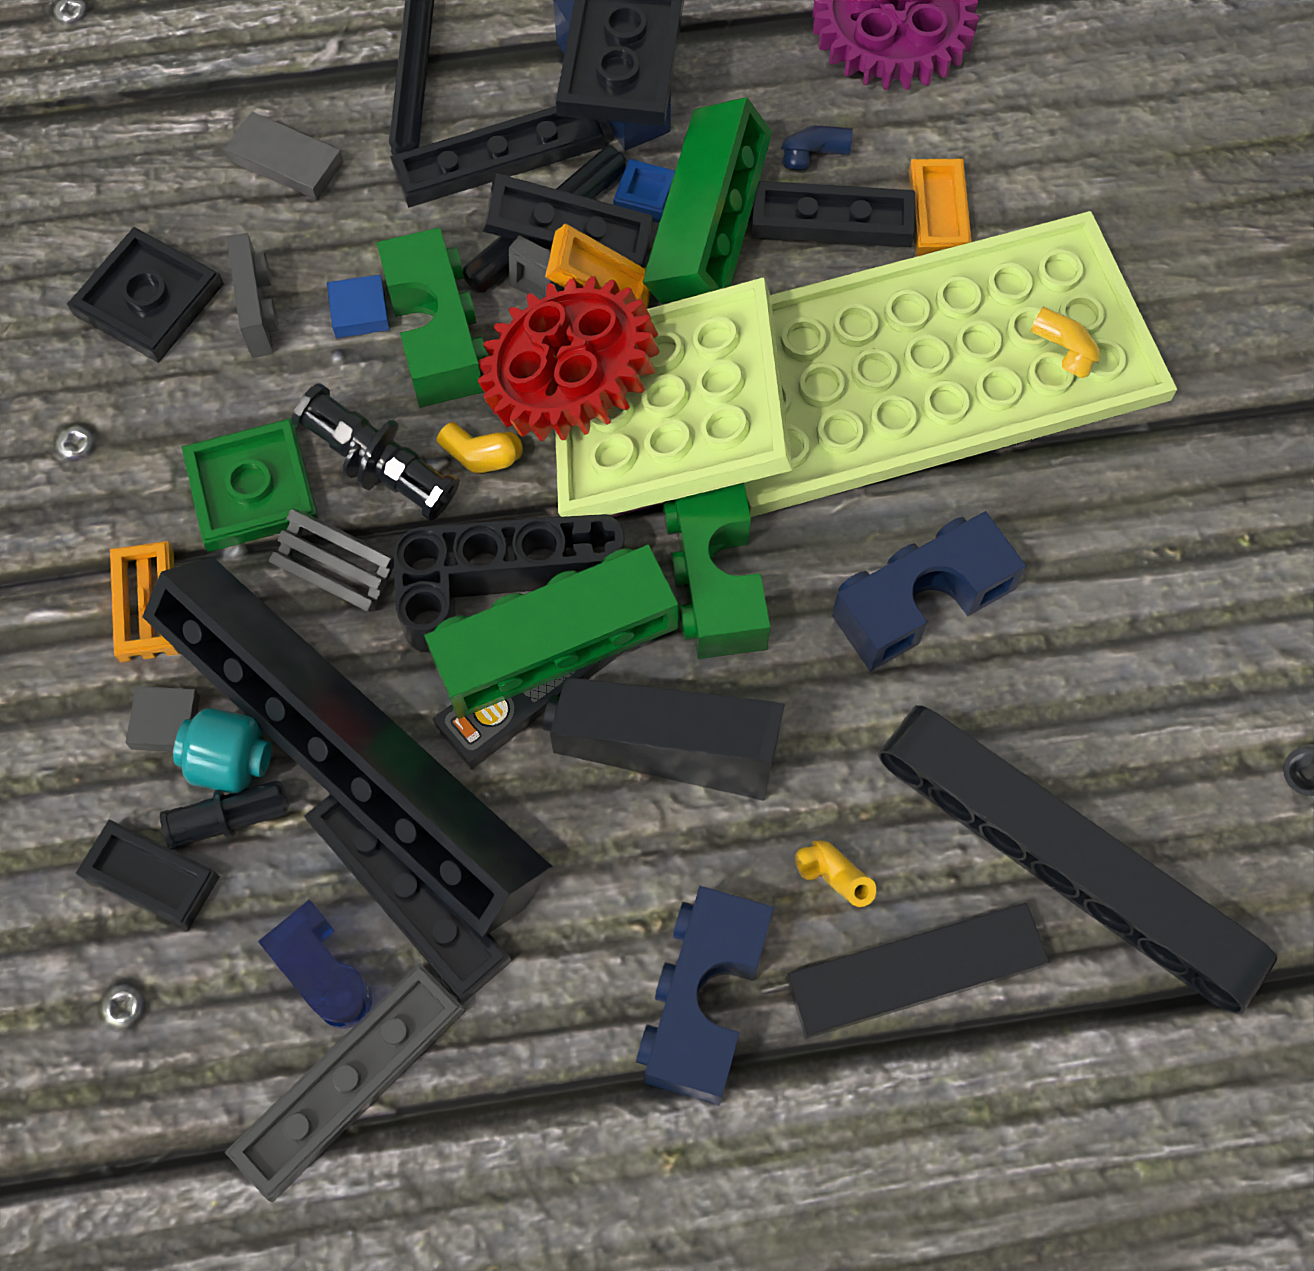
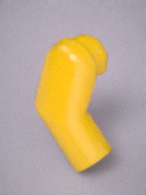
[1030,306,1101,378]

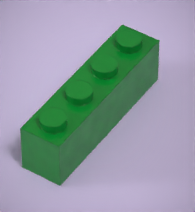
[642,97,772,305]
[424,544,678,719]

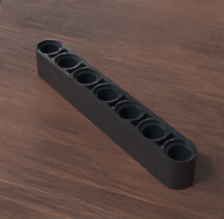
[878,705,1277,1014]

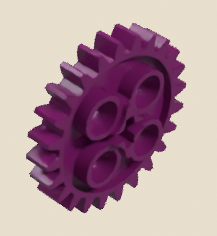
[812,0,979,90]

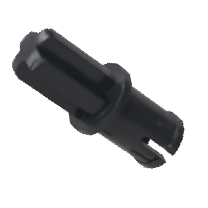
[160,781,289,850]

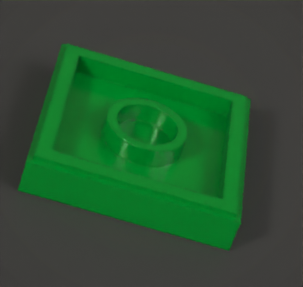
[181,418,319,552]

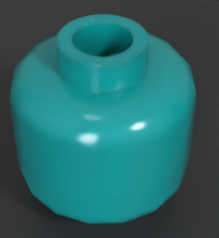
[173,708,272,793]

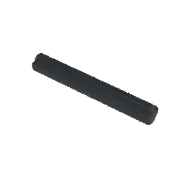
[389,0,434,155]
[462,145,626,293]

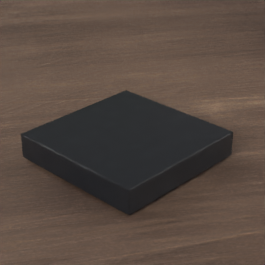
[67,227,224,363]

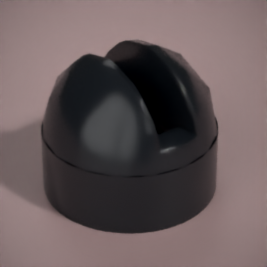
[1283,744,1314,796]

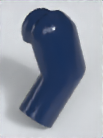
[781,125,853,170]

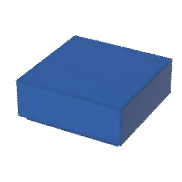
[613,159,675,223]
[327,274,390,338]

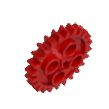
[478,276,660,441]

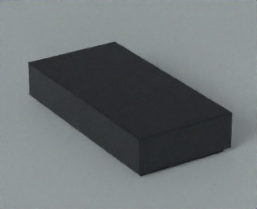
[75,819,220,932]

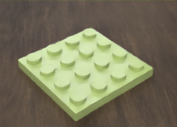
[555,277,792,517]

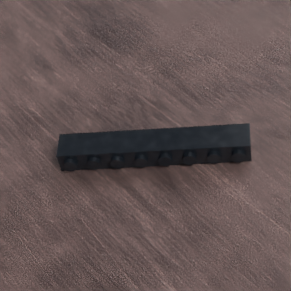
[142,557,553,937]

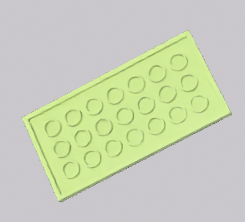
[744,211,1177,517]

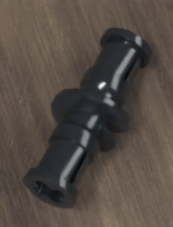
[291,383,460,521]

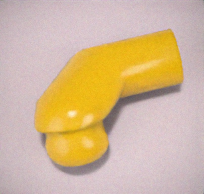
[436,422,523,474]
[795,840,877,907]

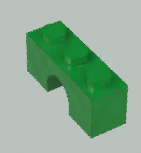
[376,227,487,408]
[663,483,770,659]

